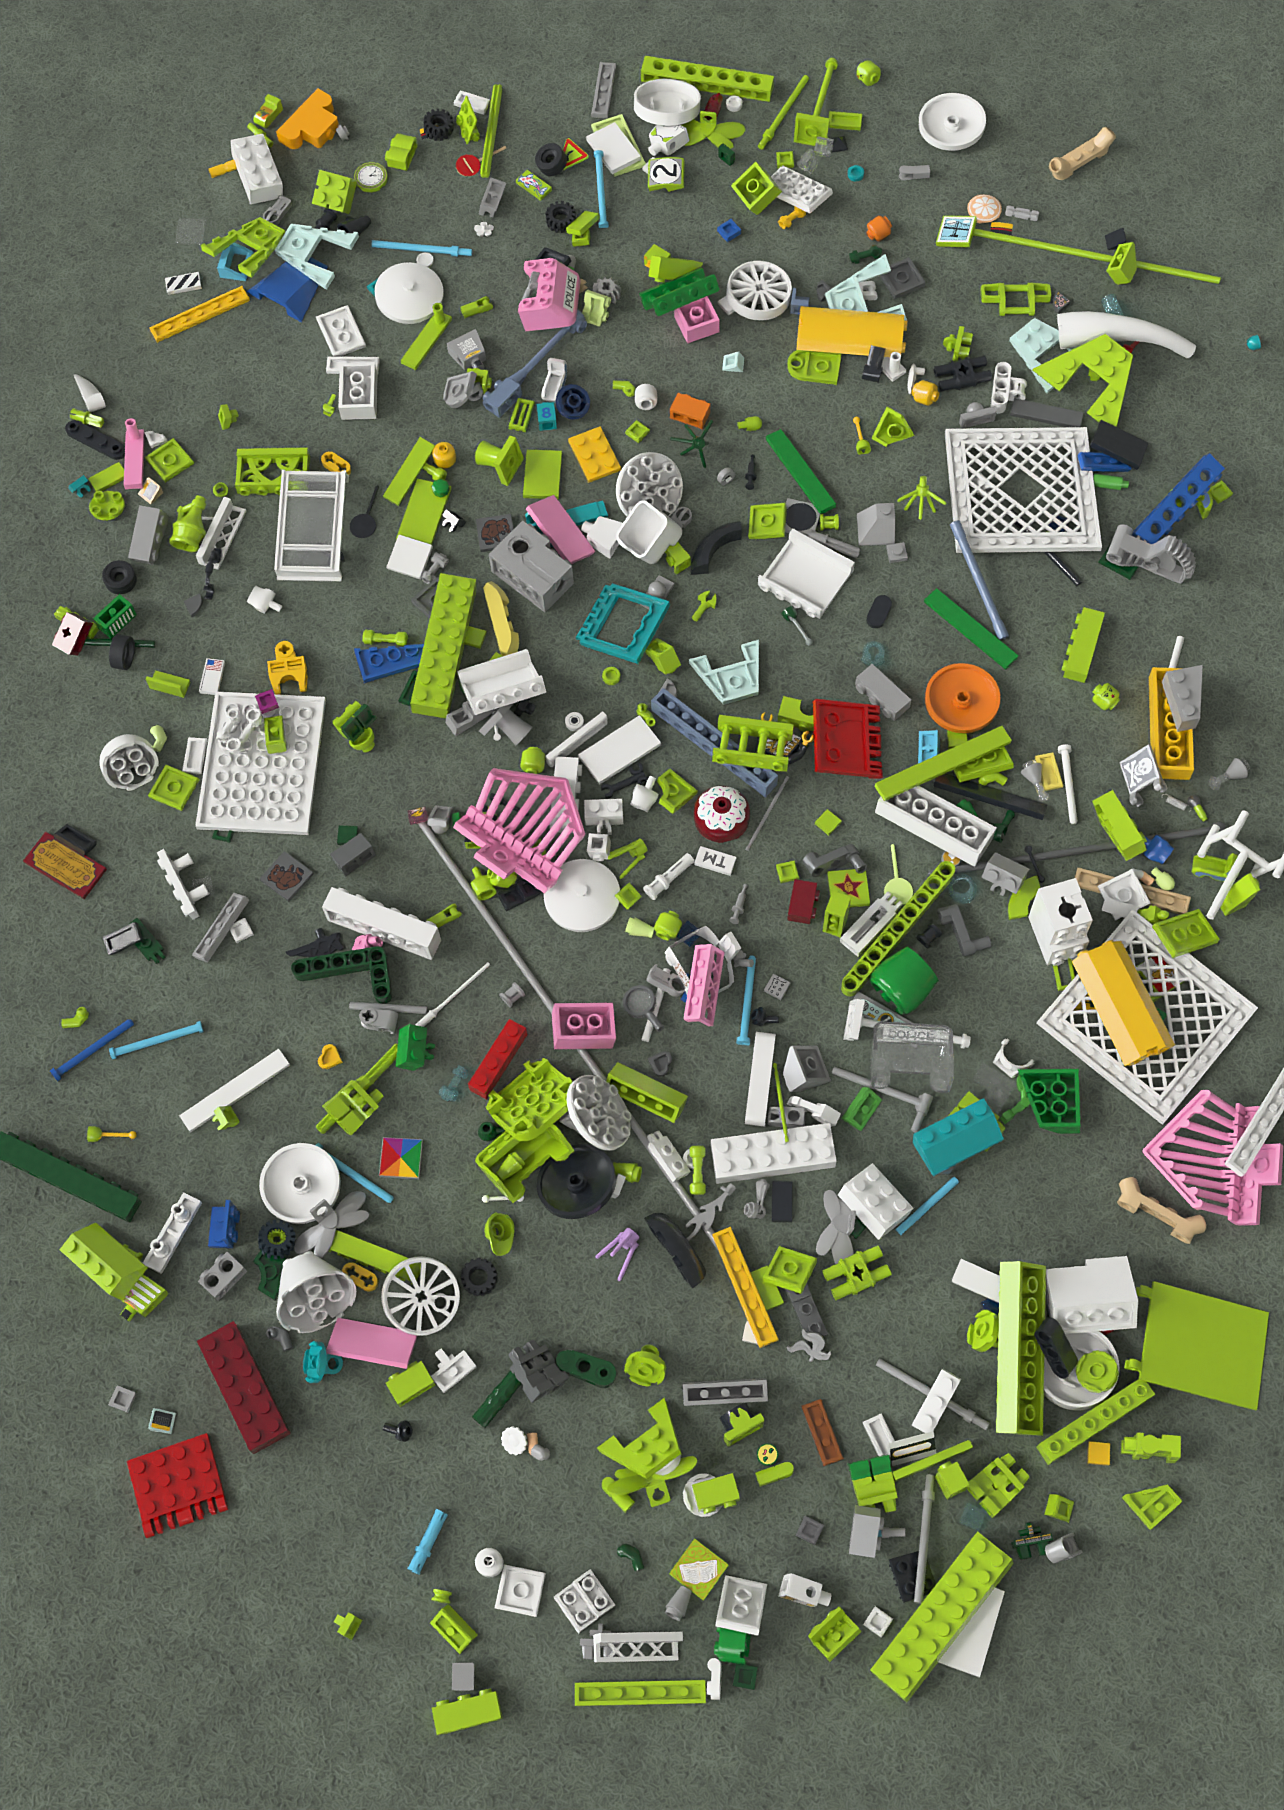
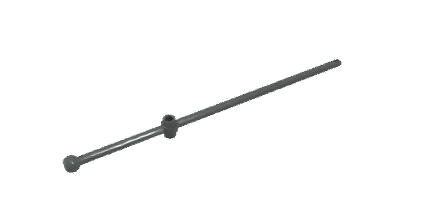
[928,821,1225,876]

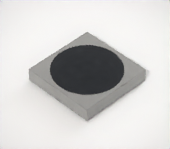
[785,498,820,537]

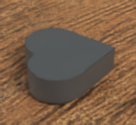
[648,1051,672,1077]

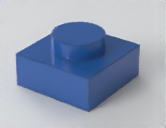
[717,219,741,242]

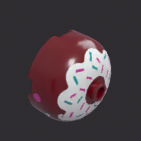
[694,785,750,843]

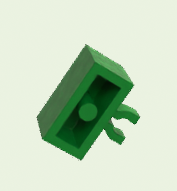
[396,1024,435,1071]

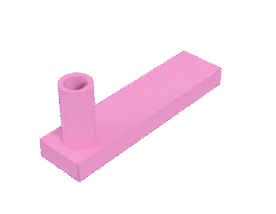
[124,418,145,489]

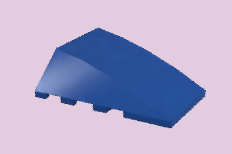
[247,257,328,323]

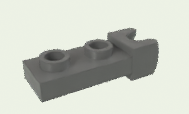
[786,1284,828,1342]

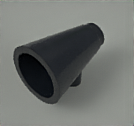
[337,215,371,236]

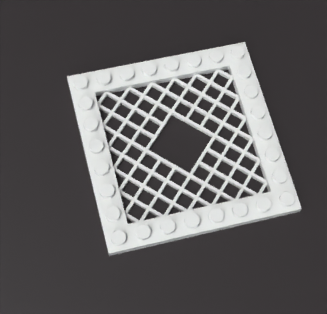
[945,427,1102,553]
[1036,910,1258,1125]

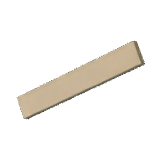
[1075,868,1191,915]

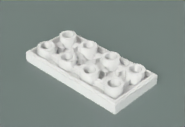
[771,166,833,213]
[578,715,661,784]
[938,1588,1005,1678]

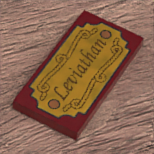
[23,832,107,899]

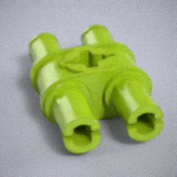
[822,1245,892,1300]

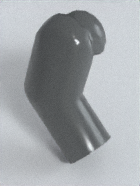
[266,1326,293,1352]

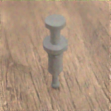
[729,884,748,924]

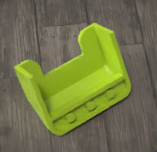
[475,1124,574,1203]

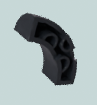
[691,521,742,575]
[644,1213,706,1289]

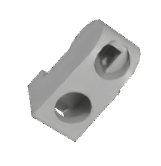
[767,1107,806,1128]

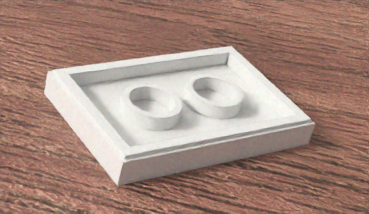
[586,122,641,174]
[316,305,366,357]
[715,1575,767,1635]

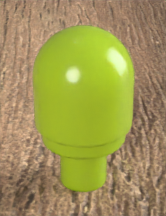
[737,416,762,431]

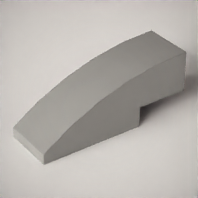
[445,701,498,736]

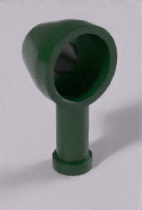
[991,810,1015,843]
[478,1122,505,1142]

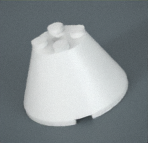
[276,1251,356,1333]

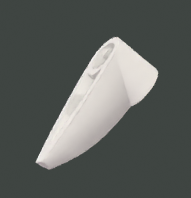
[74,374,106,412]

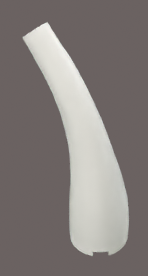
[1057,311,1196,358]

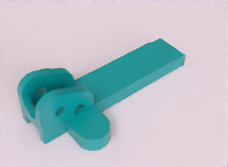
[525,501,608,547]

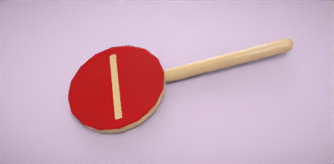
[456,146,506,176]

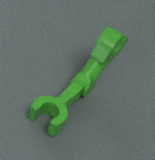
[1000,1075,1030,1124]

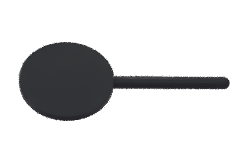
[350,485,379,538]

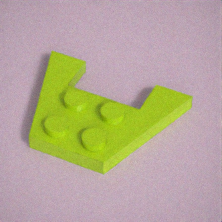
[597,1398,682,1479]

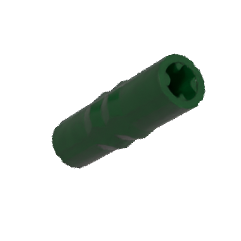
[472,1370,522,1428]

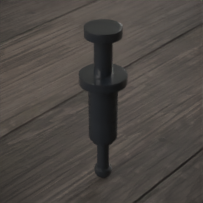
[745,454,757,490]

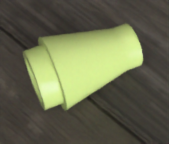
[625,917,654,938]

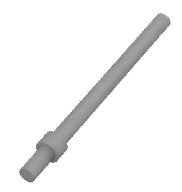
[876,1359,990,1430]
[914,1474,935,1604]

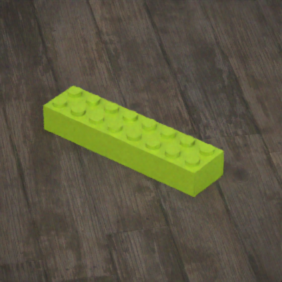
[410,573,477,719]
[996,1261,1046,1436]
[870,1531,1013,1703]

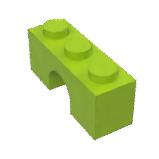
[777,696,814,732]

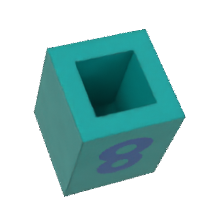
[537,402,557,431]

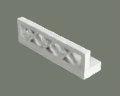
[196,497,246,570]
[593,1632,683,1662]

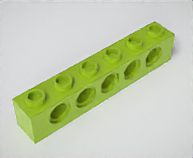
[1036,1379,1155,1465]

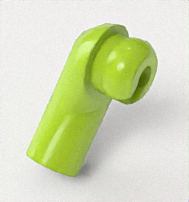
[636,703,656,727]
[61,1007,89,1028]

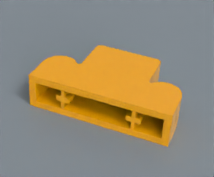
[276,88,339,149]

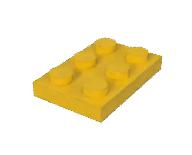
[568,426,621,483]

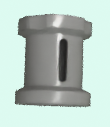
[499,982,525,1008]

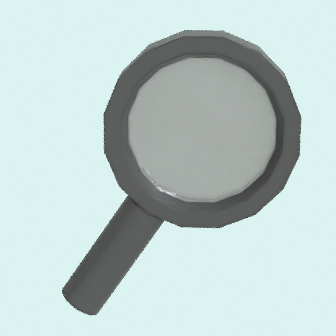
[623,985,664,1032]

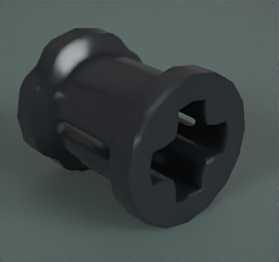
[916,923,942,949]

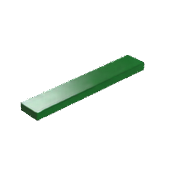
[766,429,836,514]
[924,588,1018,670]

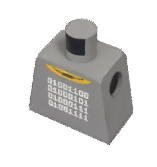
[447,329,486,370]

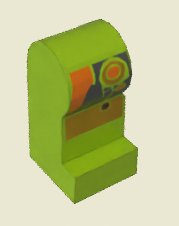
[253,94,283,129]

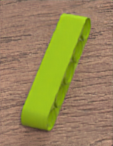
[329,1230,421,1284]

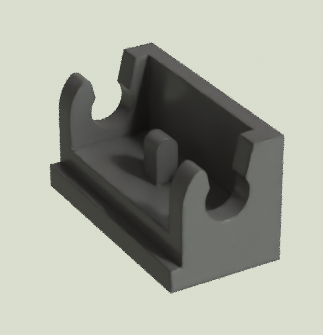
[330,833,376,877]

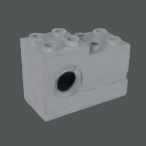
[489,521,574,612]

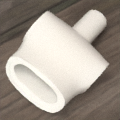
[247,586,283,614]
[630,776,659,813]

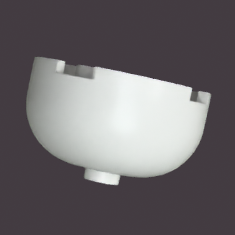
[100,734,159,791]

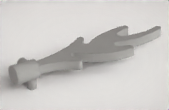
[686,1183,736,1241]

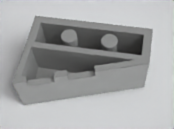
[128,505,170,565]
[1162,665,1202,732]

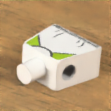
[648,125,689,156]

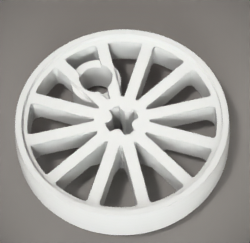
[726,261,792,320]
[381,1256,460,1336]

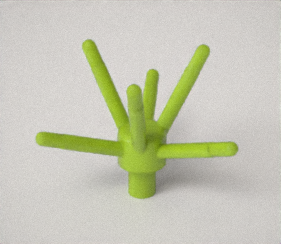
[897,476,947,520]

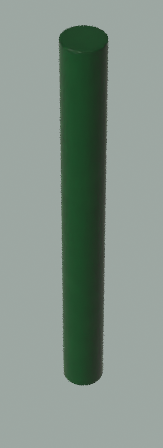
[84,638,155,648]

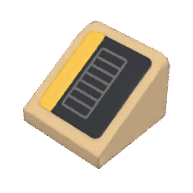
[138,477,163,504]

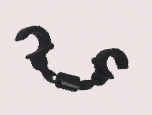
[203,548,222,600]

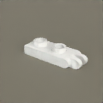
[647,1131,691,1182]

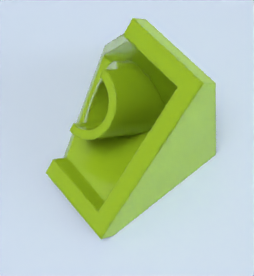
[871,407,915,447]

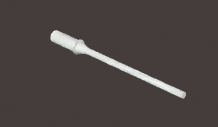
[415,962,490,1027]

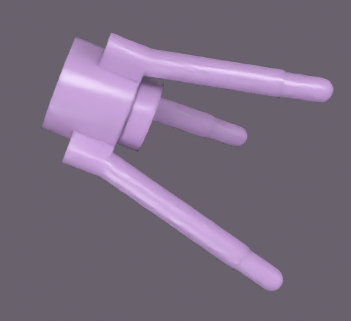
[595,1228,639,1281]

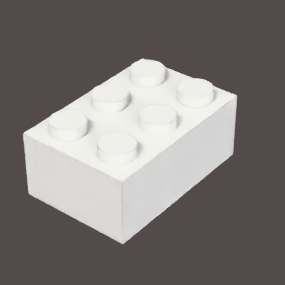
[339,362,378,420]
[838,1163,913,1240]

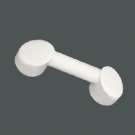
[226,708,262,754]

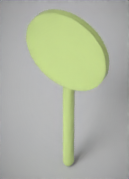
[884,844,913,905]

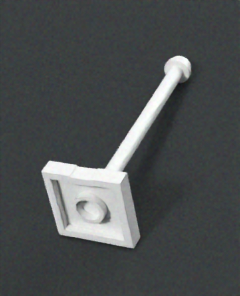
[843,999,971,1049]

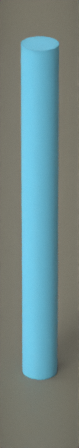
[895,1177,959,1235]

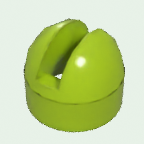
[213,482,228,497]

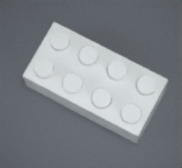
[231,134,283,204]

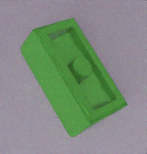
[841,1087,882,1131]

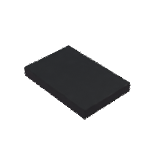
[1090,420,1148,470]

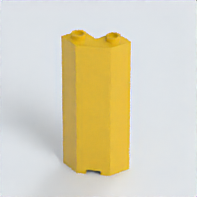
[1072,940,1175,1066]

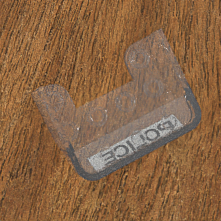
[870,1022,954,1093]

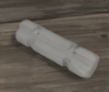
[1005,205,1039,221]

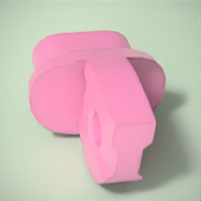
[352,934,383,950]

